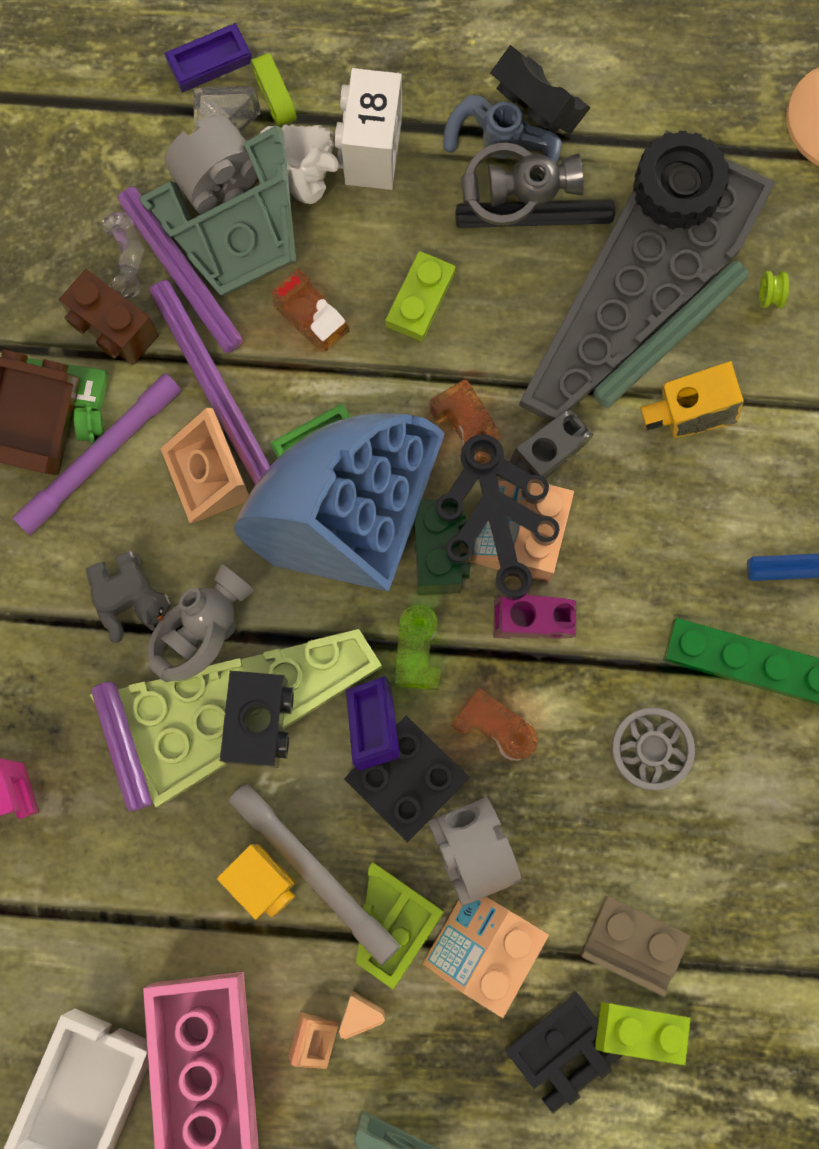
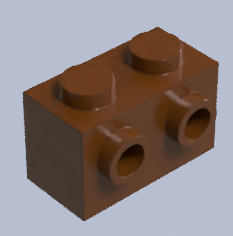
[58,269,159,366]

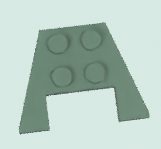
[139,126,296,296]

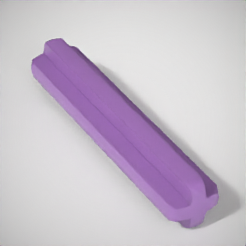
[91,681,152,811]

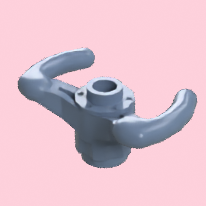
[443,95,562,182]

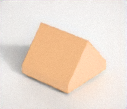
[339,991,386,1040]
[288,1011,339,1069]

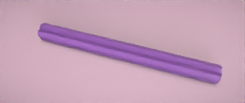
[150,280,270,485]

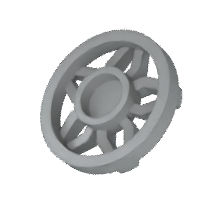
[611,708,695,791]

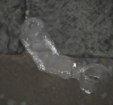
[102,211,144,299]

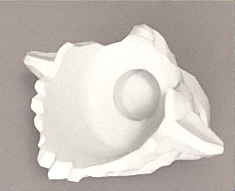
[260,124,339,204]

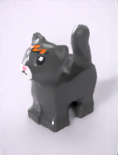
[86,551,171,643]

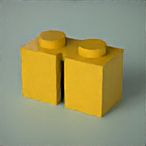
[217,844,298,920]

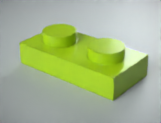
[385,251,456,342]
[595,1002,691,1065]

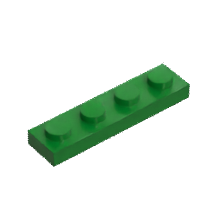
[663,618,819,705]

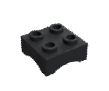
[490,45,591,134]
[344,715,470,843]

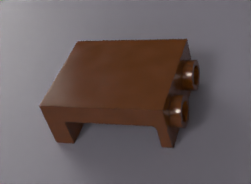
[0,349,81,475]

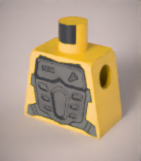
[640,361,744,438]

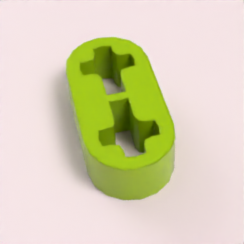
[250,53,297,127]

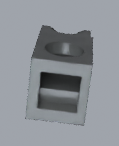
[509,410,594,479]

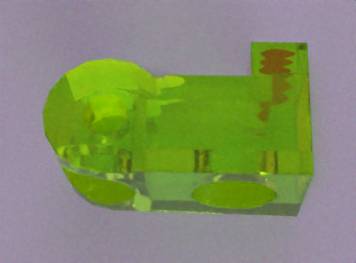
[395,604,440,691]

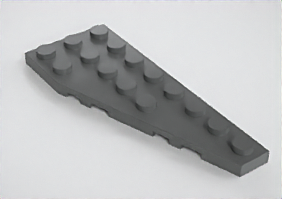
[519,130,775,422]

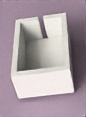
[4,1009,149,1149]

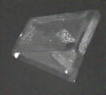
[194,86,261,133]

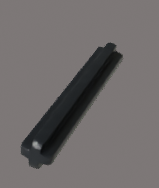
[455,199,615,228]

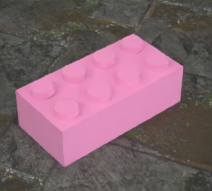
[143,972,259,1149]

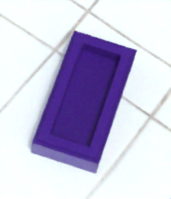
[164,23,252,93]
[346,676,400,771]

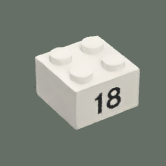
[335,68,402,190]

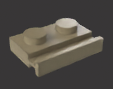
[580,895,691,997]

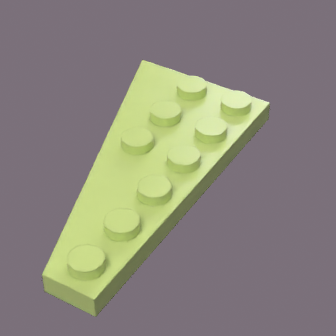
[90,629,382,808]

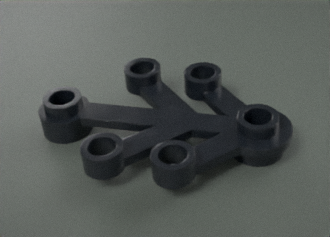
[436,434,560,600]

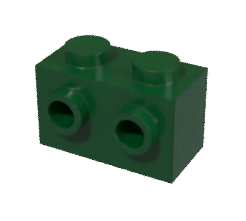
[414,499,470,595]

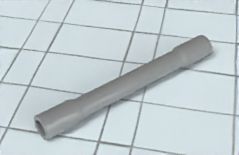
[229,783,401,966]

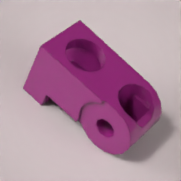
[493,595,576,639]

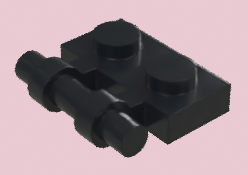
[504,990,623,1114]

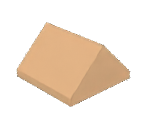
[160,408,249,523]

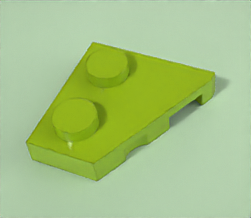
[356,862,445,990]

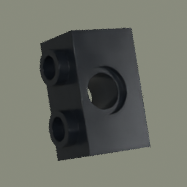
[220,670,294,768]

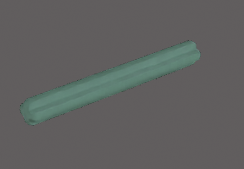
[593,261,749,408]

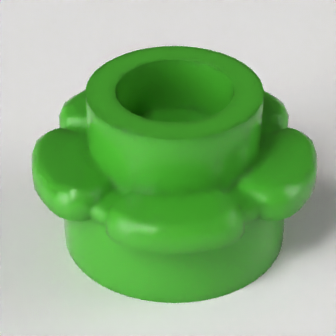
[74,403,104,444]

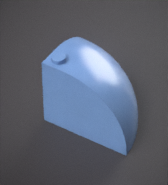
[234,413,445,592]

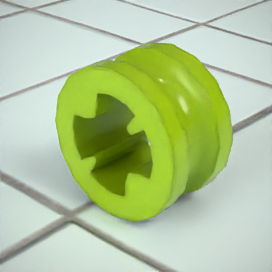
[759,271,789,308]

